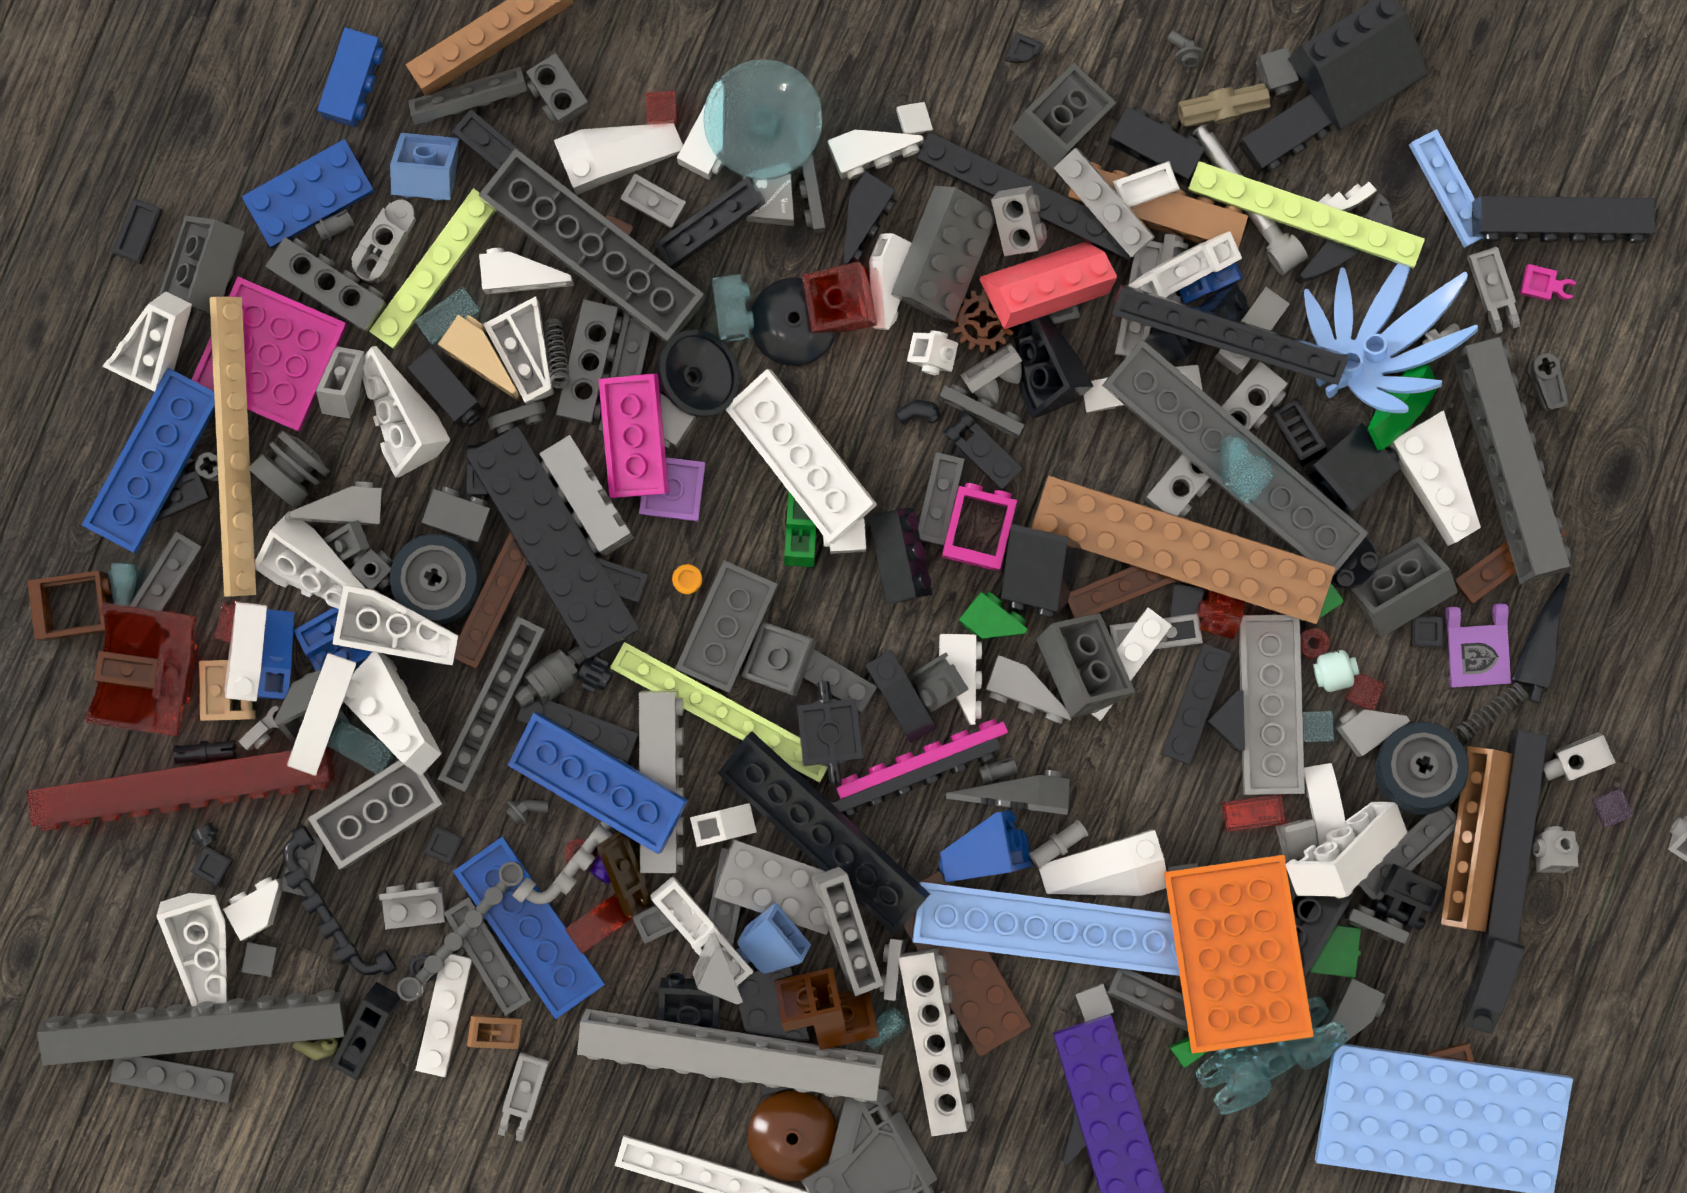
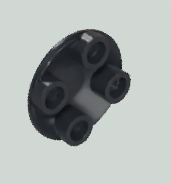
[1331,537,1378,589]

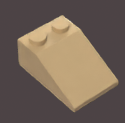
[438,315,522,402]

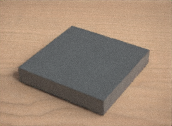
[741,621,817,697]

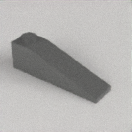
[945,770,1070,815]

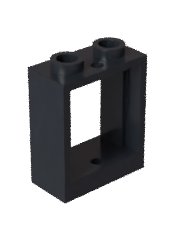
[407,348,485,429]

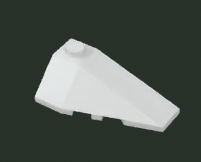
[362,346,450,478]
[333,584,458,665]
[156,893,227,1006]

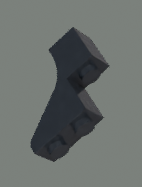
[1145,283,1249,363]

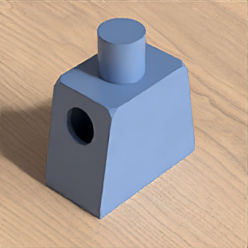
[736,902,811,974]

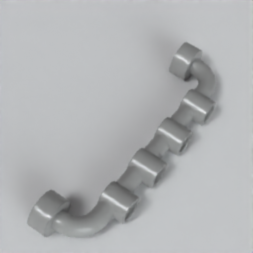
[512,759,625,905]

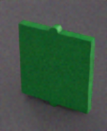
[1311,926,1361,978]

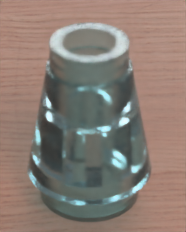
[108,563,139,606]
[865,1006,908,1050]

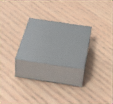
[1075,983,1114,1022]

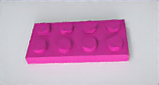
[598,374,669,498]

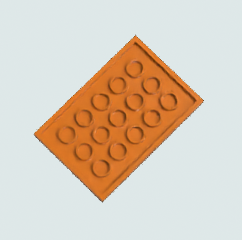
[1164,855,1314,1054]

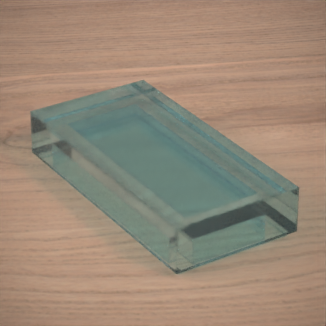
[415,287,481,345]

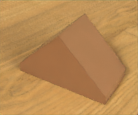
[467,1013,522,1049]

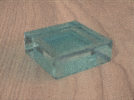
[1302,711,1334,742]

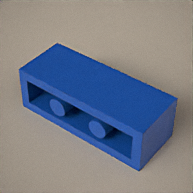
[317,27,385,128]

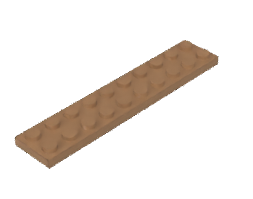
[1032,475,1336,624]

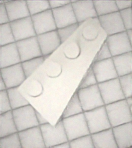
[1285,802,1407,898]

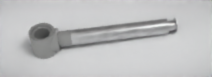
[1192,124,1308,275]

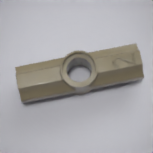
[1178,83,1270,128]

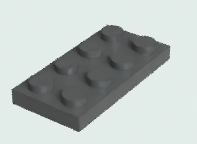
[675,560,778,693]

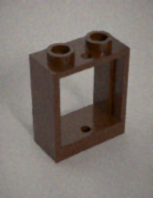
[27,570,116,641]

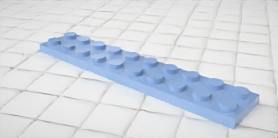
[912,882,1180,976]

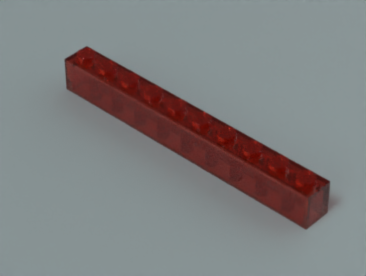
[27,746,335,832]

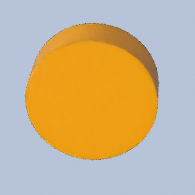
[672,564,702,595]

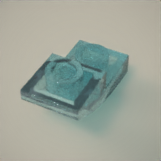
[327,719,394,774]

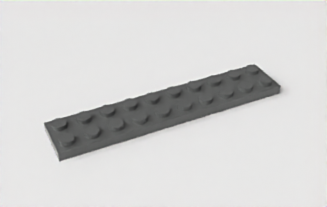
[1102,339,1368,575]

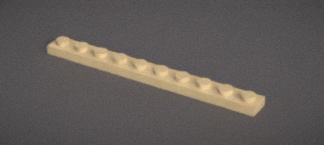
[210,297,256,597]

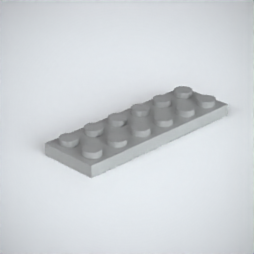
[1238,615,1305,795]

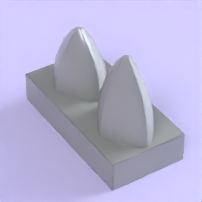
[961,343,1022,405]

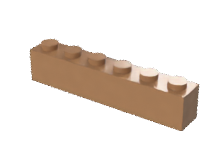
[405,0,574,95]
[1067,162,1248,248]
[1441,746,1513,932]

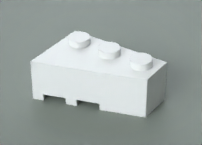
[102,292,192,392]
[483,296,554,405]

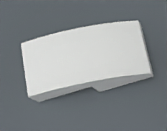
[1318,182,1377,212]

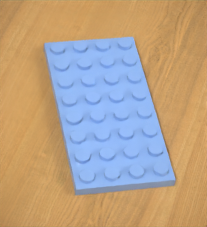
[1315,1043,1573,1193]

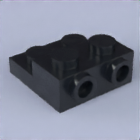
[658,973,720,1029]

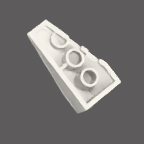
[554,123,683,195]
[255,511,365,609]
[1039,830,1167,896]

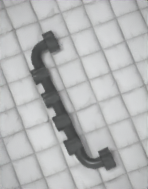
[397,861,524,1001]

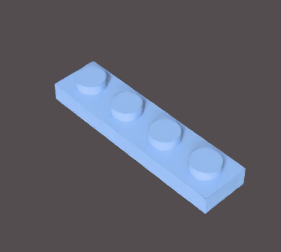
[1409,129,1483,248]

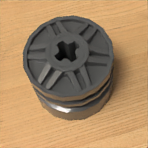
[249,430,330,509]

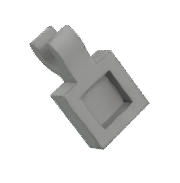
[238,705,280,750]

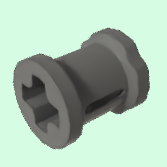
[195,452,219,482]

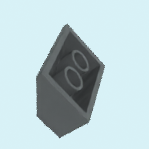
[158,215,245,314]
[1348,536,1458,638]
[1036,613,1135,718]

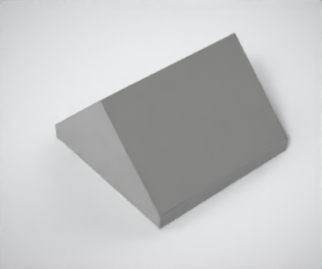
[693,932,743,1005]

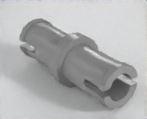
[1028,820,1088,869]

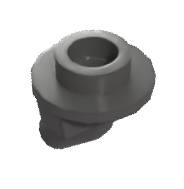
[1167,30,1204,68]
[505,799,549,826]

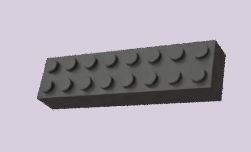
[479,148,706,343]
[1452,337,1571,585]

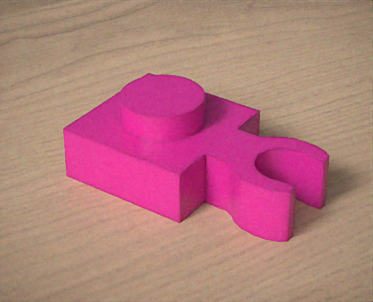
[1519,264,1576,301]

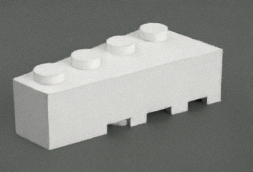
[1387,410,1481,546]
[343,652,442,776]

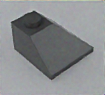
[275,670,352,745]

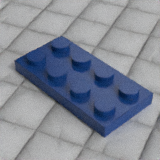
[241,139,375,249]

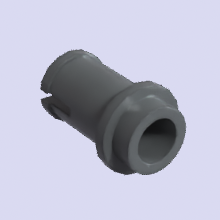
[315,209,355,241]
[978,756,1018,784]

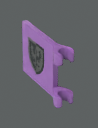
[1445,603,1511,687]

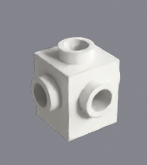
[907,330,958,375]

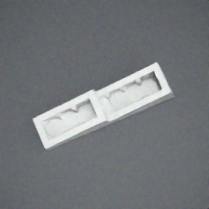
[651,876,754,986]

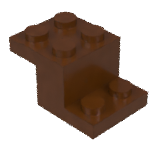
[774,967,879,1050]

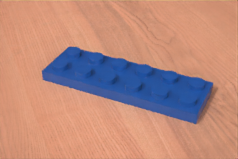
[82,368,215,554]
[508,712,689,854]
[453,837,606,1020]

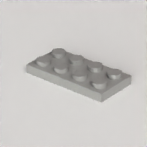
[713,839,828,935]

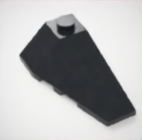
[1009,315,1094,418]

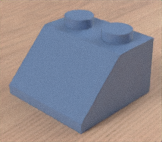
[390,133,459,200]

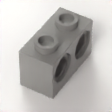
[991,186,1047,256]

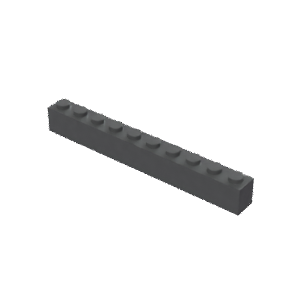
[37,990,348,1066]

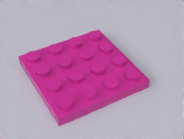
[191,277,348,432]

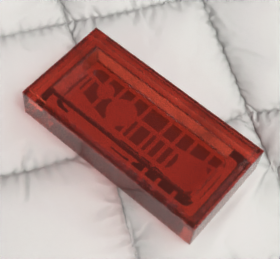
[1221,794,1286,832]

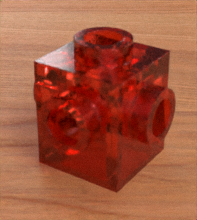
[1197,590,1245,639]

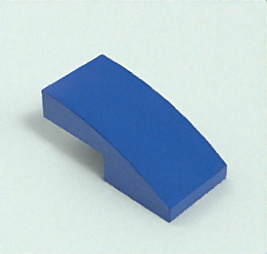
[1179,262,1244,304]

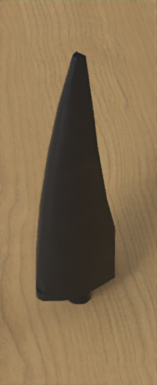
[1512,573,1570,703]

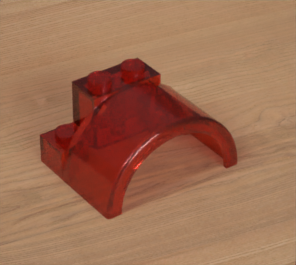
[84,603,199,736]

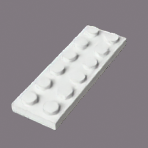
[726,369,877,543]

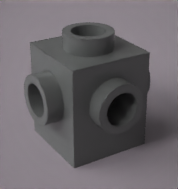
[350,549,393,592]

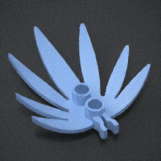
[1304,264,1478,413]

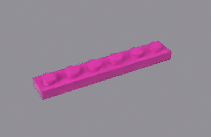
[836,719,1008,799]

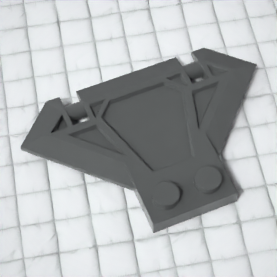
[801,1089,945,1193]

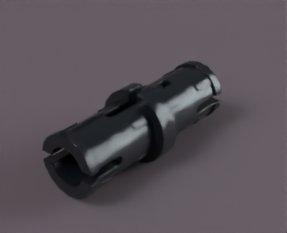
[173,740,237,764]

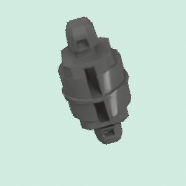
[514,647,586,707]

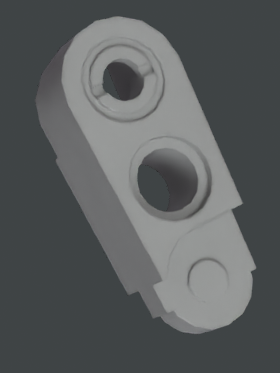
[351,199,416,284]

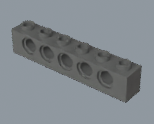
[438,616,548,792]

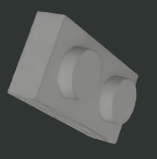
[620,174,687,230]
[880,938,906,1001]

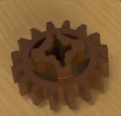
[951,288,1013,354]

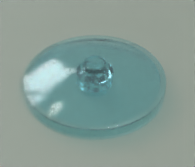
[703,60,823,180]

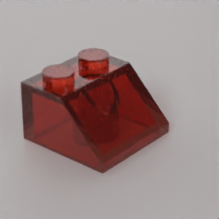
[802,262,877,333]

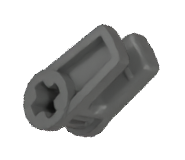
[1526,353,1568,412]

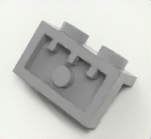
[379,881,447,930]

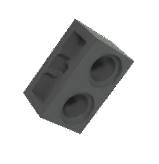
[526,53,590,127]

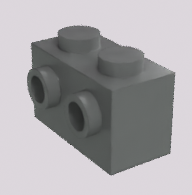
[422,486,493,544]

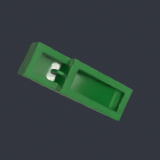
[1368,365,1437,450]
[784,491,816,567]

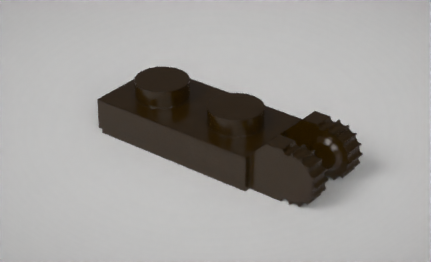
[596,831,651,918]

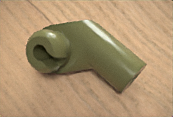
[293,1038,338,1061]

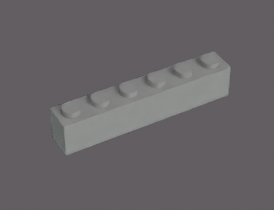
[639,691,685,873]

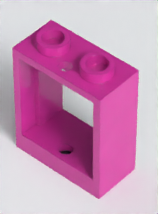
[941,483,1017,572]

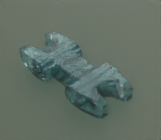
[1195,997,1349,1115]

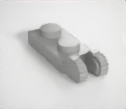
[1467,247,1520,334]
[498,1052,549,1142]

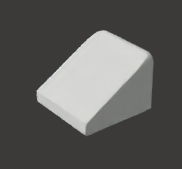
[896,102,933,135]

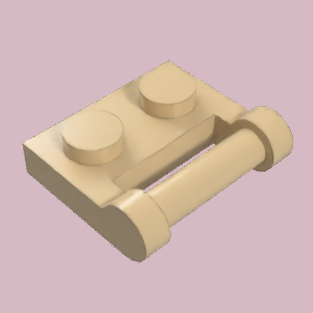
[199,660,256,721]

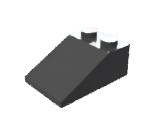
[1011,63,1116,169]

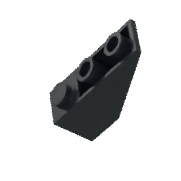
[844,171,897,269]

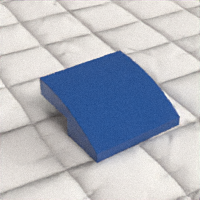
[293,607,373,671]

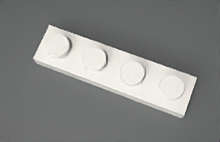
[1092,607,1172,721]
[415,953,472,1077]

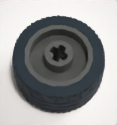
[390,534,482,624]
[1375,722,1469,815]

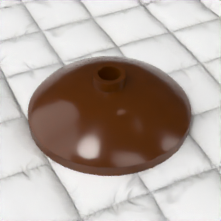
[748,1090,837,1182]

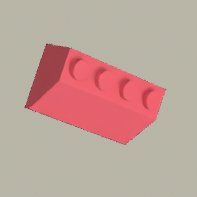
[979,241,1117,329]

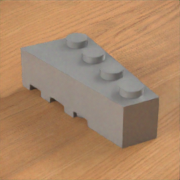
[539,435,634,557]

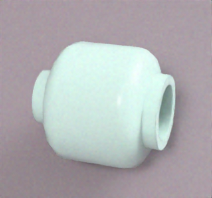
[1313,650,1359,692]

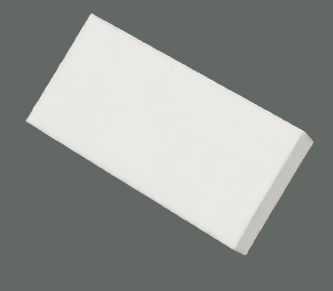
[1112,161,1179,208]

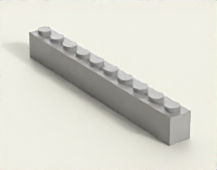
[577,1009,884,1102]

